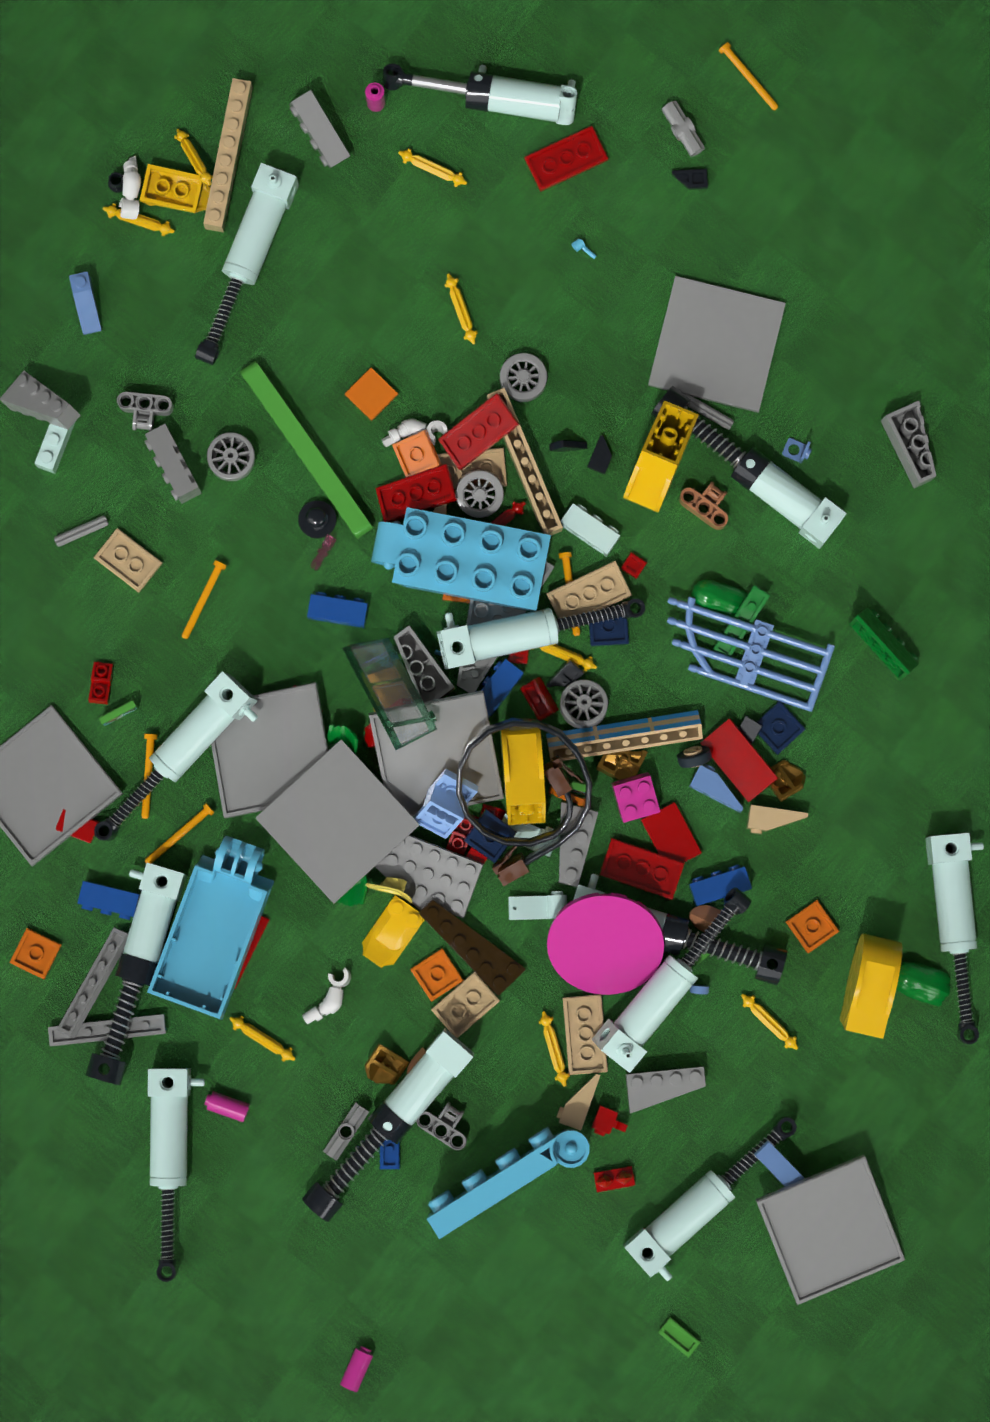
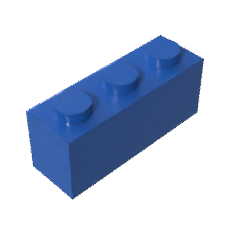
[307,592,368,628]
[476,659,524,719]
[689,865,752,907]
[77,881,140,920]

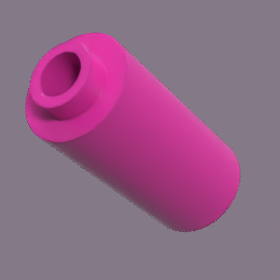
[365,82,385,112]
[204,1091,250,1122]
[340,1346,373,1392]

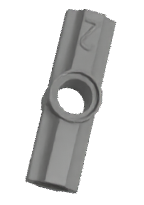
[662,100,705,157]
[323,1103,369,1161]

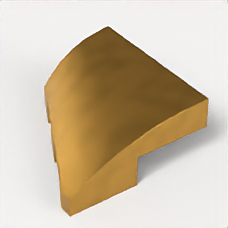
[596,750,648,780]

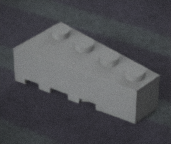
[289,90,350,169]
[0,371,80,430]
[881,401,936,489]
[144,424,202,504]
[394,626,455,703]
[559,802,598,888]
[625,1067,706,1113]

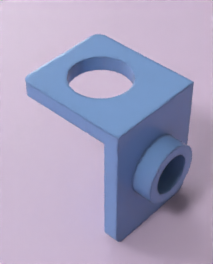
[782,438,812,463]

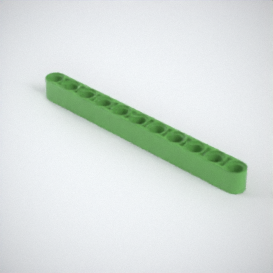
[240,361,373,539]

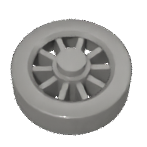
[500,353,547,402]
[207,432,255,481]
[456,469,504,518]
[560,679,608,729]

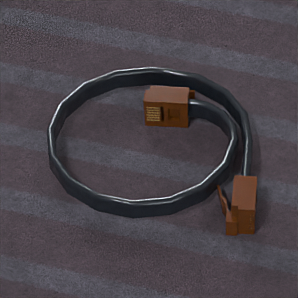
[456,718,592,886]

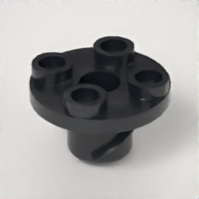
[298,500,337,539]

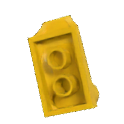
[140,164,210,213]
[362,895,425,968]

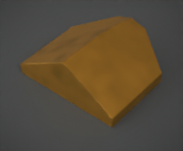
[770,760,806,801]
[364,1044,409,1085]

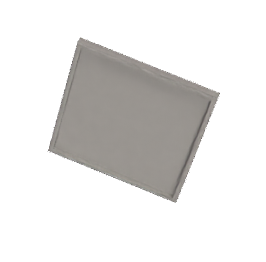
[648,276,786,413]
[211,683,329,819]
[369,690,504,817]
[0,705,123,867]
[256,740,419,904]
[755,1154,905,1305]

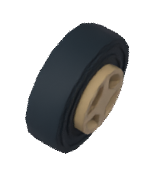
[677,746,712,768]

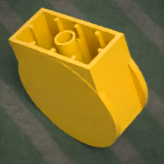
[623,400,699,513]
[501,726,546,825]
[840,934,902,1039]

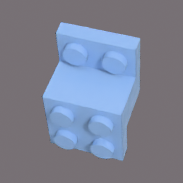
[414,769,479,839]

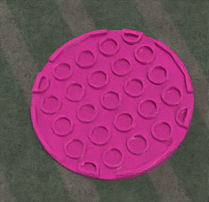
[547,893,664,995]

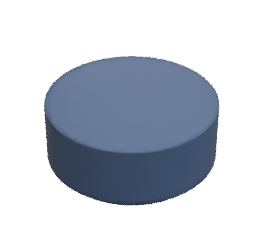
[690,984,709,994]

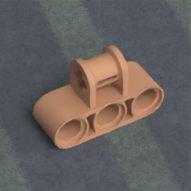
[679,482,728,530]

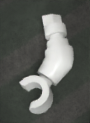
[119,156,141,220]
[381,418,448,447]
[302,967,351,1025]

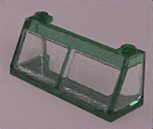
[342,638,437,750]

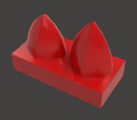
[593,1166,635,1192]

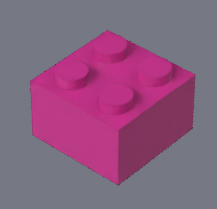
[611,772,660,823]

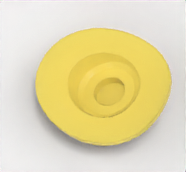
[365,877,412,903]

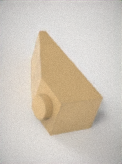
[746,805,808,834]
[556,1074,600,1130]

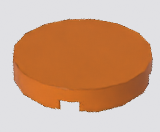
[548,785,585,806]

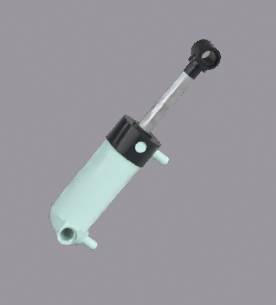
[383,63,577,125]

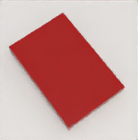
[641,802,702,862]

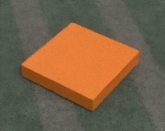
[345,368,398,421]
[392,429,442,477]
[785,900,840,954]
[9,928,62,980]
[410,948,464,1002]

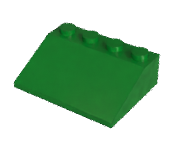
[849,607,919,681]

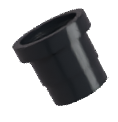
[108,172,123,193]

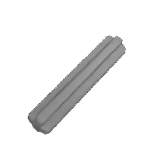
[686,394,734,430]
[54,515,108,547]

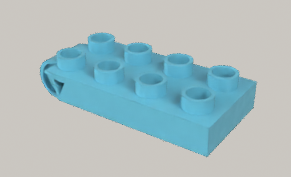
[371,507,551,612]
[147,836,274,1020]
[427,1127,589,1239]

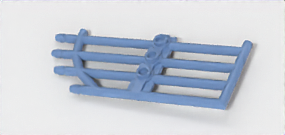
[667,596,835,712]

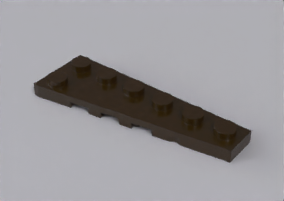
[418,899,526,996]

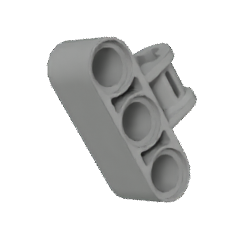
[117,392,174,432]
[416,1101,466,1150]

